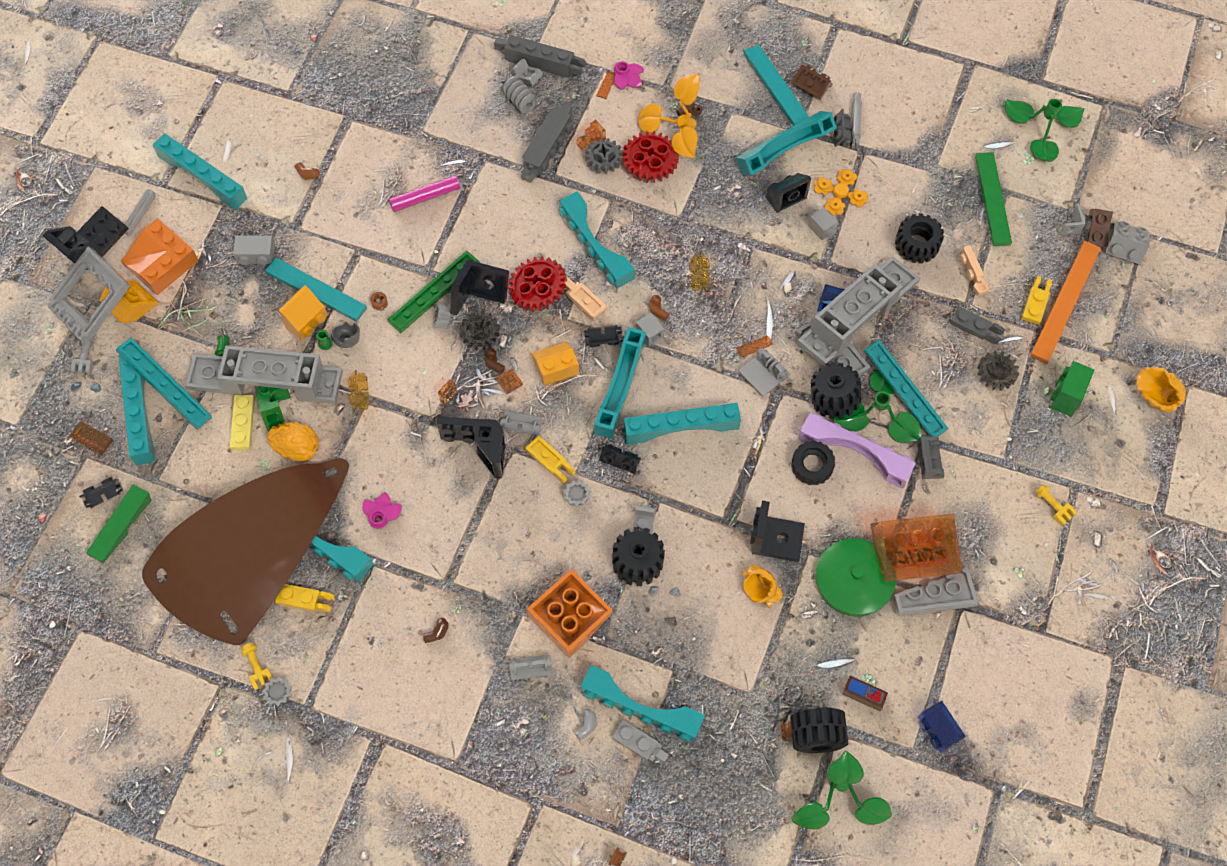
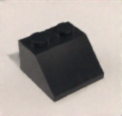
[766,173,811,213]

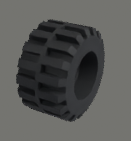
[895,213,944,264]

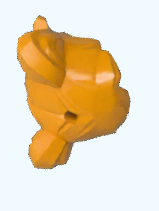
[743,565,783,608]

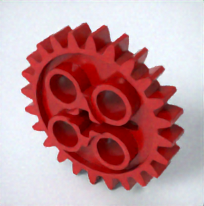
[622,131,679,183]
[508,256,567,312]

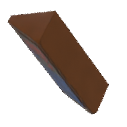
[842,676,888,711]

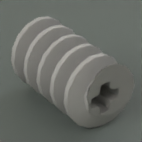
[501,75,536,114]

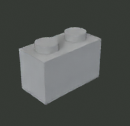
[233,236,275,265]

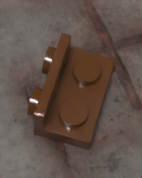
[791,65,833,100]

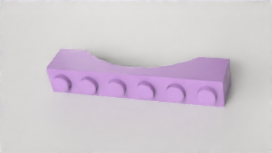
[798,413,916,489]

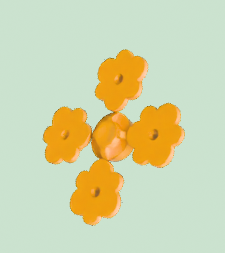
[814,169,868,215]

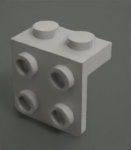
[1105,221,1150,265]

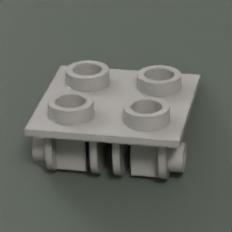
[738,348,791,396]

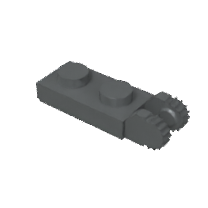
[950,306,1005,344]

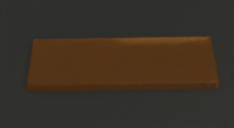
[597,71,616,99]
[736,335,773,358]

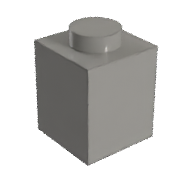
[808,207,838,240]
[636,313,664,347]

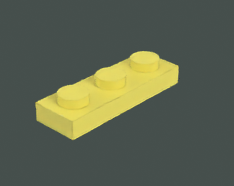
[230,395,255,450]

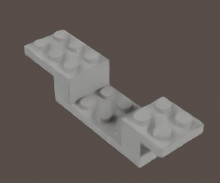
[796,256,920,367]
[185,346,343,404]

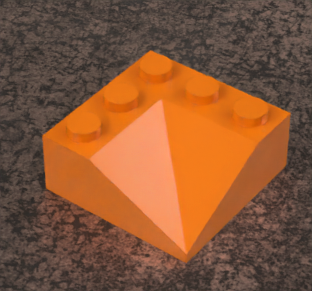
[121,218,199,295]
[527,569,613,658]

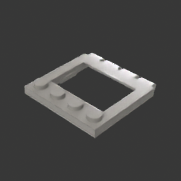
[48,247,131,343]

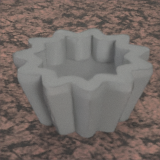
[433,302,450,328]
[563,480,591,507]
[262,677,292,706]

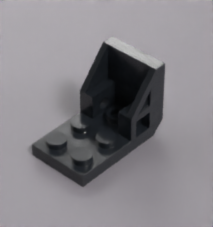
[42,206,129,270]
[437,417,506,478]

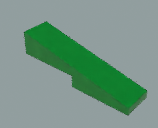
[86,484,152,563]

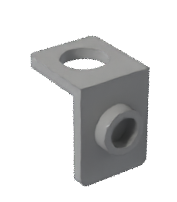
[1060,204,1085,235]

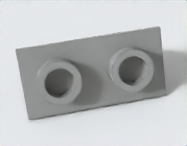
[501,410,542,435]
[509,655,552,680]

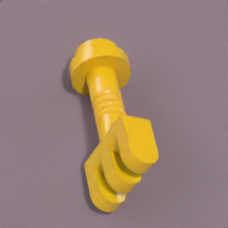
[1035,484,1077,526]
[241,643,273,690]

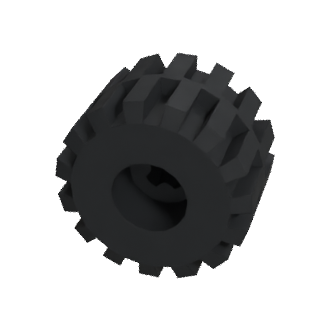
[810,363,861,419]
[612,527,665,586]
[790,707,849,753]

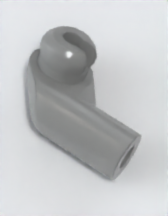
[574,709,597,741]

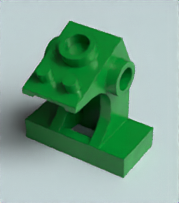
[256,386,291,432]

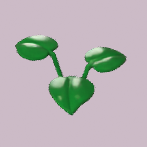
[1005,99,1085,162]
[834,369,922,443]
[791,750,892,830]

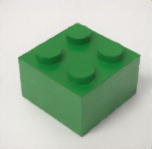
[1050,361,1095,417]

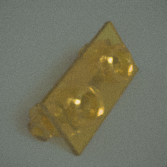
[691,251,710,292]
[348,370,370,412]

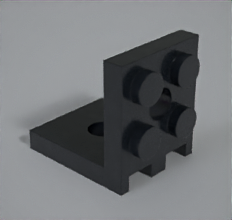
[450,259,509,315]
[750,500,805,562]

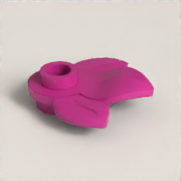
[614,61,644,90]
[362,492,402,529]

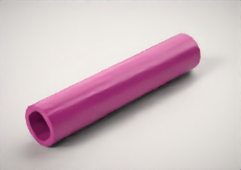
[389,175,461,212]

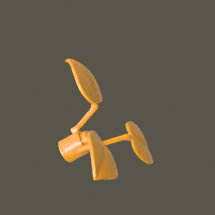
[637,74,700,158]

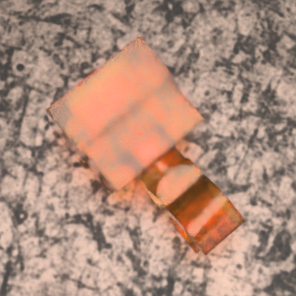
[577,119,606,150]

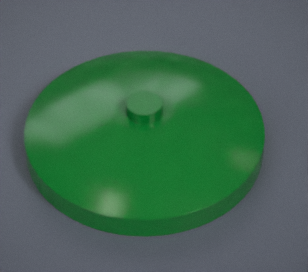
[815,538,896,617]

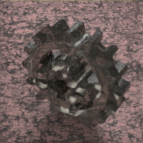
[460,311,500,350]
[977,351,1019,391]

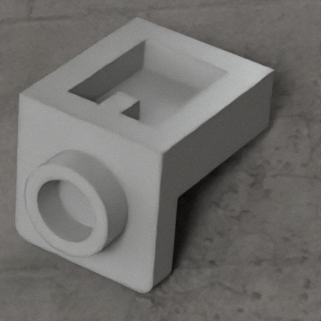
[632,505,655,535]

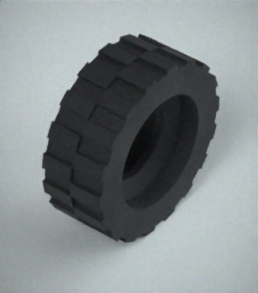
[791,441,836,486]

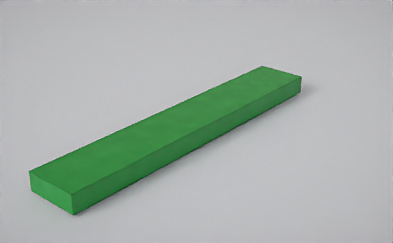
[975,152,1012,246]
[387,251,480,334]

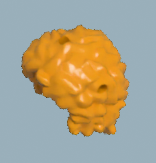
[1136,366,1186,413]
[267,421,320,462]

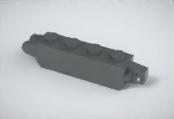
[494,35,587,77]
[521,102,573,183]

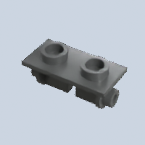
[833,109,852,147]

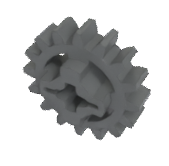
[585,138,623,174]

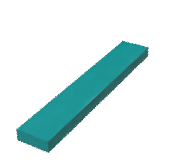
[744,44,809,126]
[265,257,367,322]
[116,338,212,430]
[863,340,949,437]

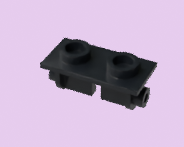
[584,325,623,347]
[599,444,641,474]
[79,477,123,508]

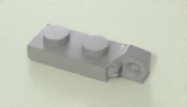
[612,720,669,764]

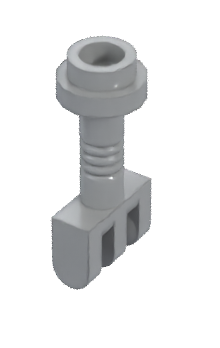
[71,336,96,374]

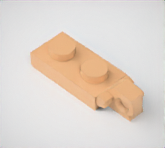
[960,245,989,296]
[565,278,607,321]

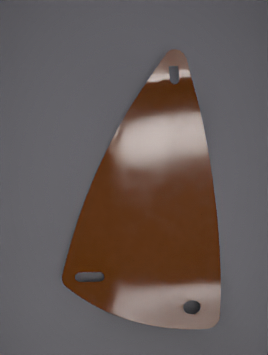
[142,458,349,645]

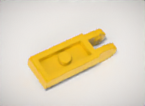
[1021,275,1053,325]
[525,435,576,484]
[275,584,335,612]

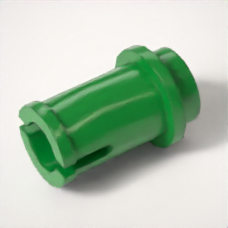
[316,330,333,350]
[215,335,230,356]

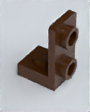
[1087,209,1113,247]

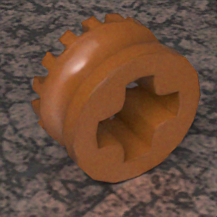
[370,292,388,311]
[780,721,792,741]
[608,847,627,866]

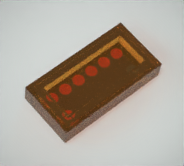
[69,421,113,456]

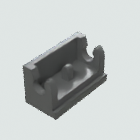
[917,436,944,480]

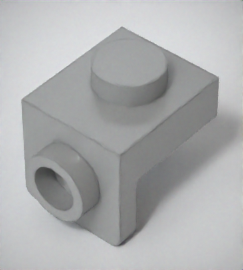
[512,59,543,86]

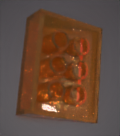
[870,513,962,582]

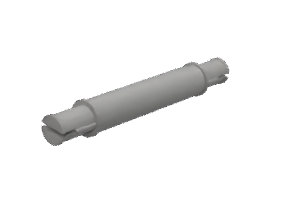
[851,92,862,147]

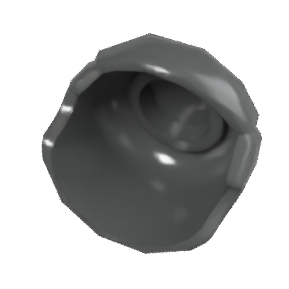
[331,322,360,348]

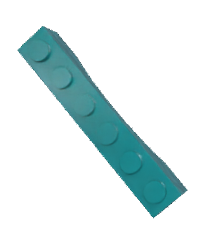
[735,111,837,176]
[152,133,248,211]
[558,191,635,289]
[594,327,646,439]
[118,355,155,465]
[624,402,741,445]
[310,536,374,583]
[580,665,705,742]

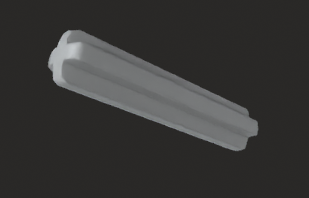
[125,189,156,236]

